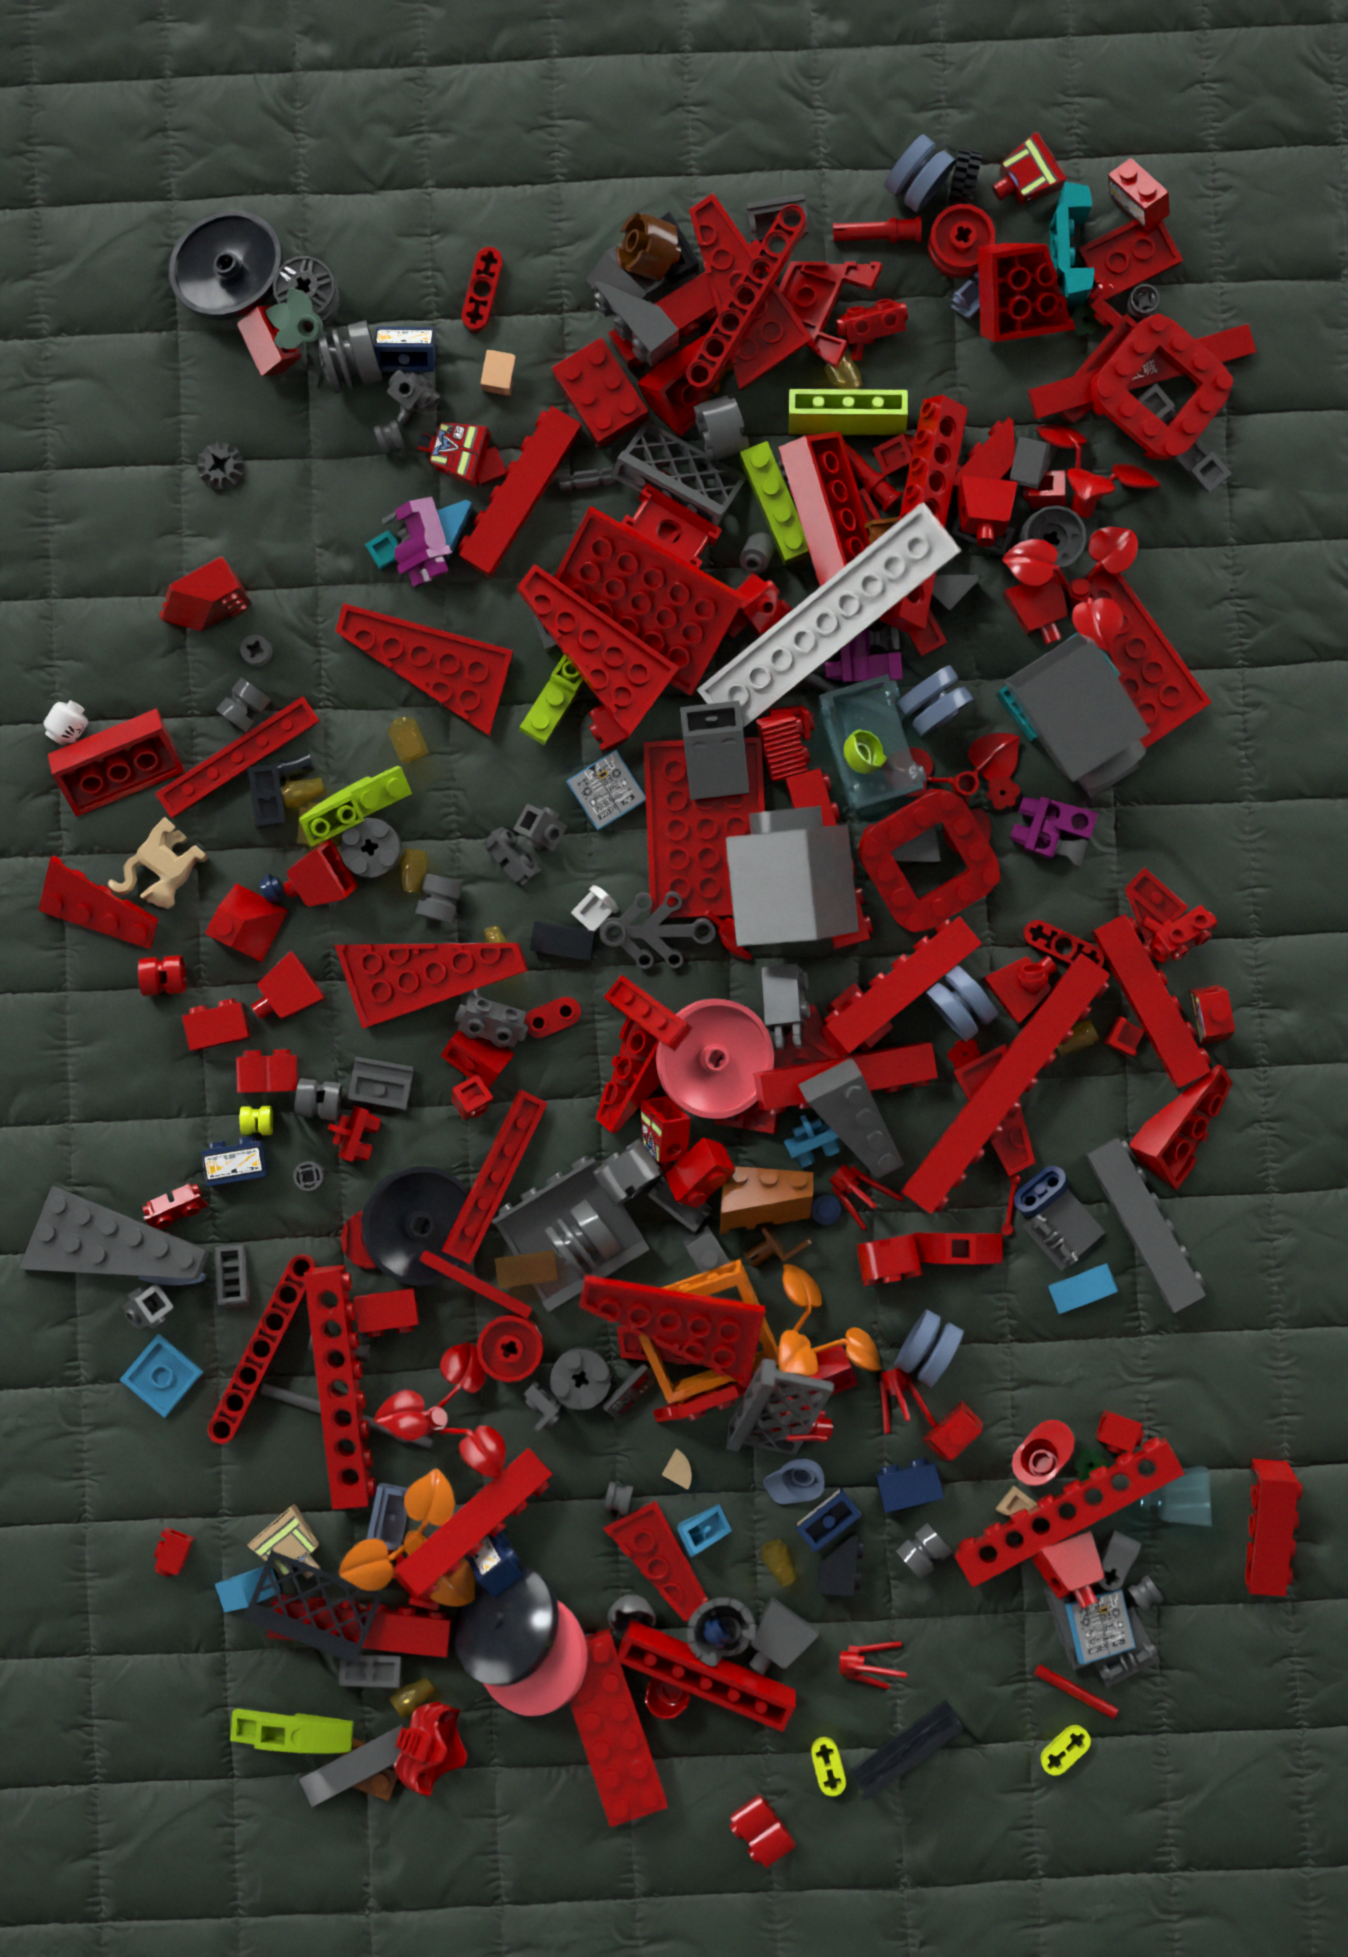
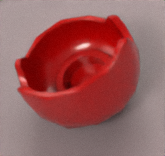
[645,1677,691,1720]

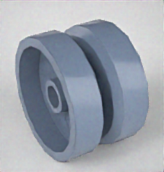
[884,134,956,213]
[897,665,974,737]
[924,965,998,1042]
[894,1309,964,1387]

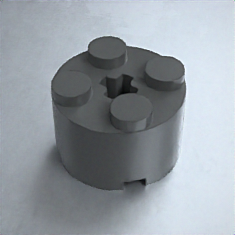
[693,393,750,462]
[340,818,403,880]
[593,1139,664,1207]
[550,1347,611,1410]

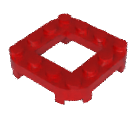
[1090,314,1233,460]
[857,789,1000,932]

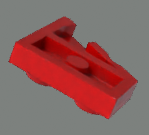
[1124,867,1189,948]

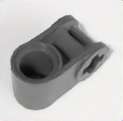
[1098,1529,1141,1591]

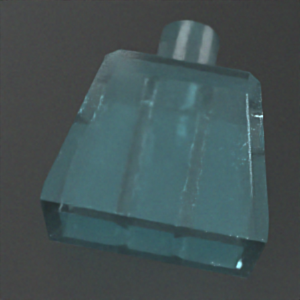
[1141,1466,1212,1526]

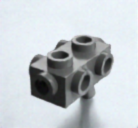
[387,370,441,425]
[455,989,528,1048]

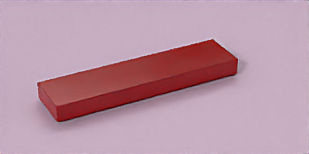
[603,975,693,1052]
[419,1250,532,1319]

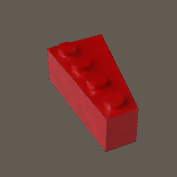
[1245,1459,1302,1596]

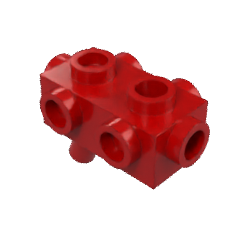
[836,299,908,361]
[1142,904,1218,964]

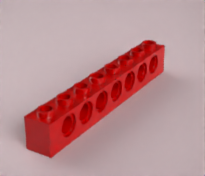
[879,395,968,632]
[304,1265,376,1509]
[955,1437,1185,1588]

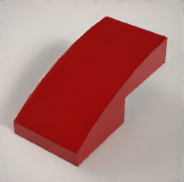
[714,1101,781,1134]

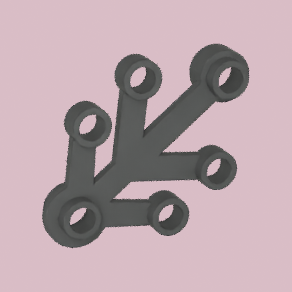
[600,891,715,969]

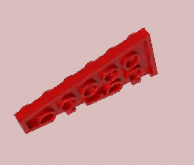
[689,193,813,391]
[516,564,679,738]
[1084,565,1212,749]
[335,603,514,736]
[335,943,528,1029]
[579,1275,765,1388]

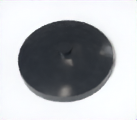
[169,210,285,320]
[361,1166,470,1286]
[454,1564,559,1687]

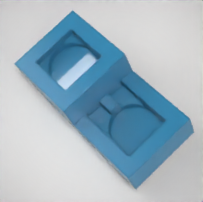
[1048,1263,1118,1314]

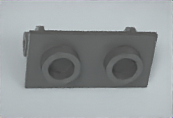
[484,827,541,886]

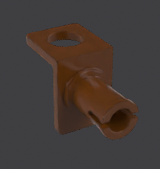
[744,1223,814,1269]

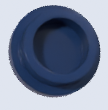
[259,874,285,903]
[811,1195,841,1225]
[704,1618,730,1648]

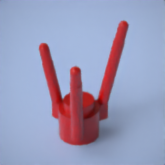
[829,1164,903,1230]
[878,1368,936,1434]
[756,1396,833,1442]
[839,1641,907,1690]

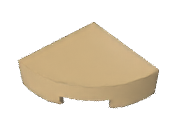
[662,1448,692,1489]
[995,1485,1038,1515]

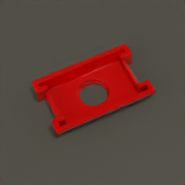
[621,484,722,569]

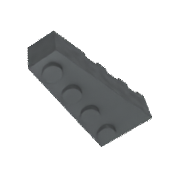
[798,1058,904,1179]

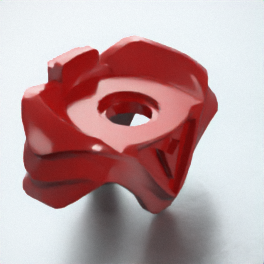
[394,1702,468,1796]

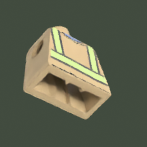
[248,1504,321,1580]

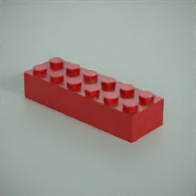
[778,431,871,587]
[569,1628,668,1827]

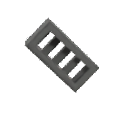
[215,1244,251,1309]

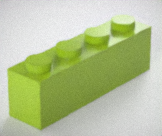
[789,389,908,435]
[739,441,811,567]

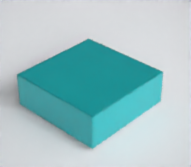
[365,529,398,571]

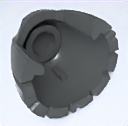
[687,1597,757,1666]

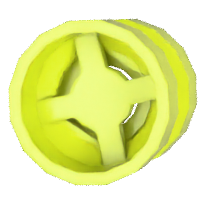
[239,1106,273,1136]

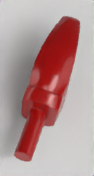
[704,910,752,960]

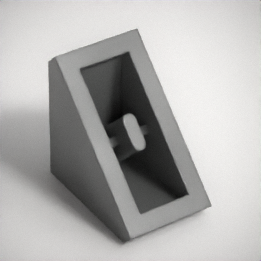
[1010,437,1058,489]
[931,574,978,615]

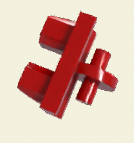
[328,1106,381,1162]

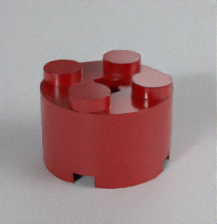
[856,1234,922,1286]

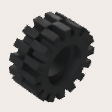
[948,148,982,204]

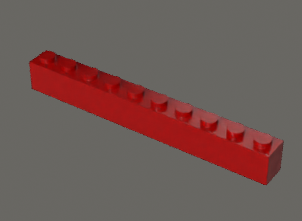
[900,953,1110,1214]

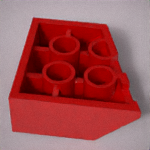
[978,243,1076,342]
[159,556,252,631]

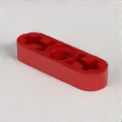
[462,247,503,333]
[1023,920,1104,967]

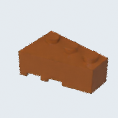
[719,1166,814,1235]

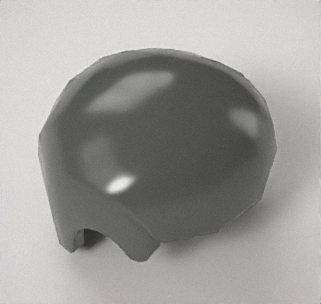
[607,1594,656,1635]

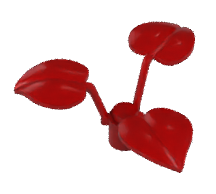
[1035,424,1161,517]
[1002,527,1138,652]
[882,733,1020,854]
[374,1342,506,1478]

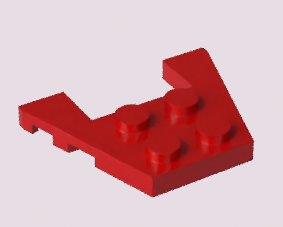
[779,261,883,369]

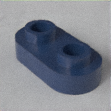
[1014,1166,1069,1217]

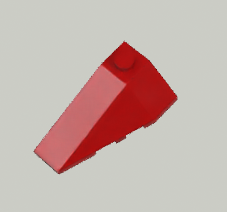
[637,333,733,436]
[596,1017,661,1134]
[1129,1064,1233,1190]

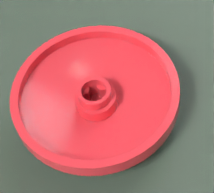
[656,998,774,1119]
[483,1600,587,1716]

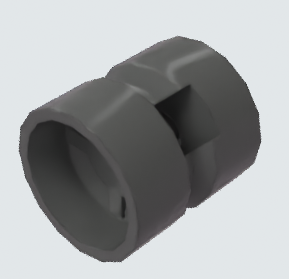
[216,677,272,733]
[415,873,463,924]
[295,1078,343,1121]
[896,1523,953,1580]

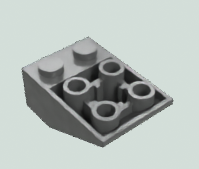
[593,281,679,367]
[680,701,749,800]

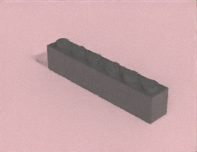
[1084,1138,1206,1313]

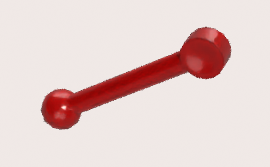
[1001,1174,1021,1235]

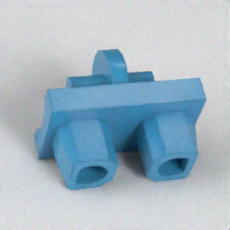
[784,1114,841,1168]

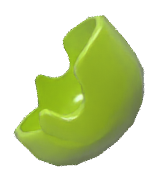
[843,729,887,774]

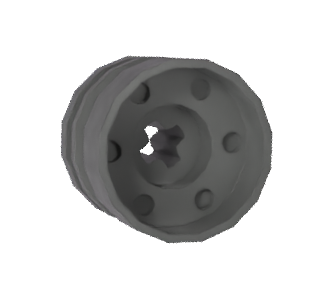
[273,256,340,330]
[318,320,383,394]
[1017,505,1087,571]
[545,1199,622,1280]

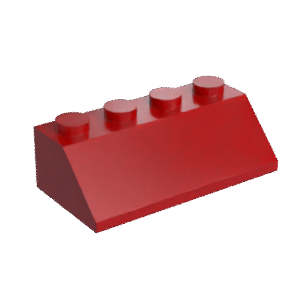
[48,708,185,817]

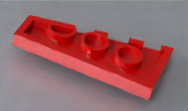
[38,855,159,949]
[603,1500,709,1622]

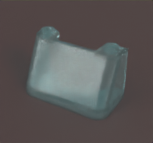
[818,674,927,813]

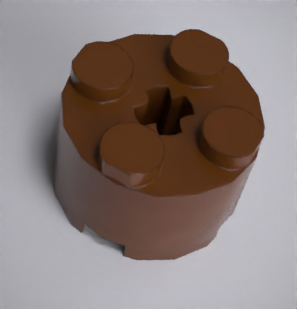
[616,213,681,281]

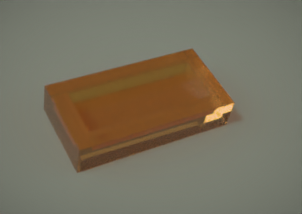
[495,1250,558,1288]

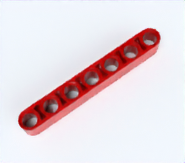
[686,204,807,392]
[208,1254,318,1444]

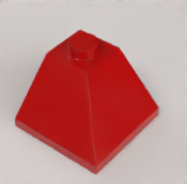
[204,883,289,962]

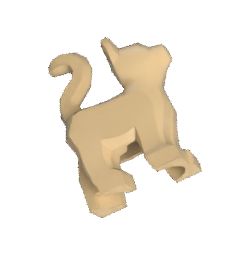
[108,817,209,909]

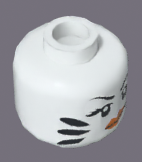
[43,700,88,746]

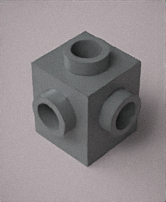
[513,804,567,852]
[122,1283,174,1330]

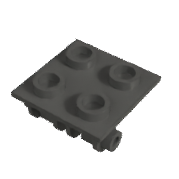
[1022,1188,1106,1271]
[1094,1606,1160,1688]

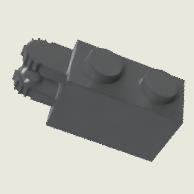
[762,964,810,1051]

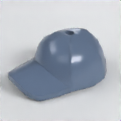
[763,1459,825,1504]

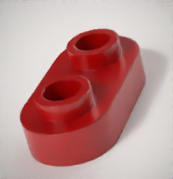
[524,997,581,1038]

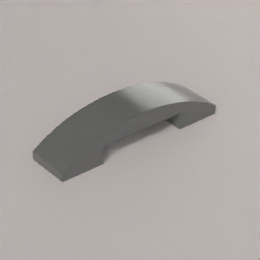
[1137,383,1232,493]
[299,1724,405,1807]

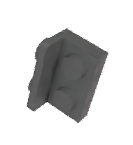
[524,1379,562,1432]

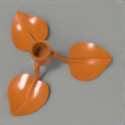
[778,1264,882,1377]
[339,1469,475,1606]

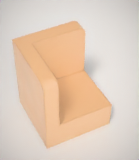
[480,349,516,396]

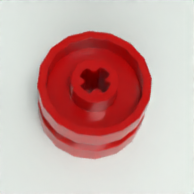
[928,204,995,279]
[477,1313,544,1382]

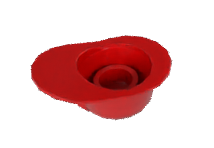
[1012,1420,1075,1486]

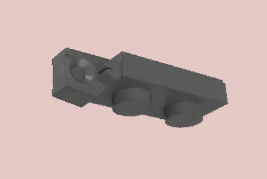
[1044,1586,1090,1670]

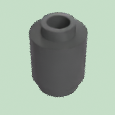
[739,532,775,574]

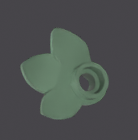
[266,288,323,349]

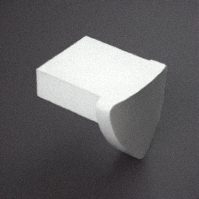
[571,885,619,931]

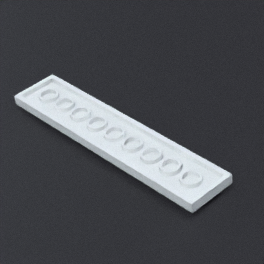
[697,503,961,728]

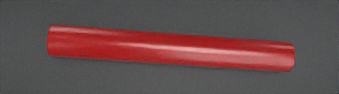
[1034,1664,1118,1719]

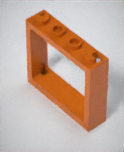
[638,1259,779,1404]

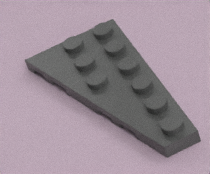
[19,1186,210,1279]

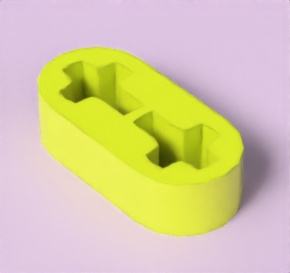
[1040,1725,1091,1775]
[811,1737,846,1796]

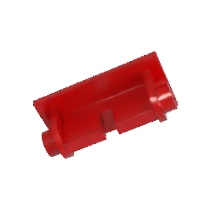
[142,1183,208,1229]

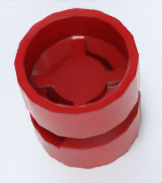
[138,955,187,996]

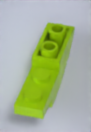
[519,654,585,745]
[299,765,412,846]
[230,1708,354,1753]

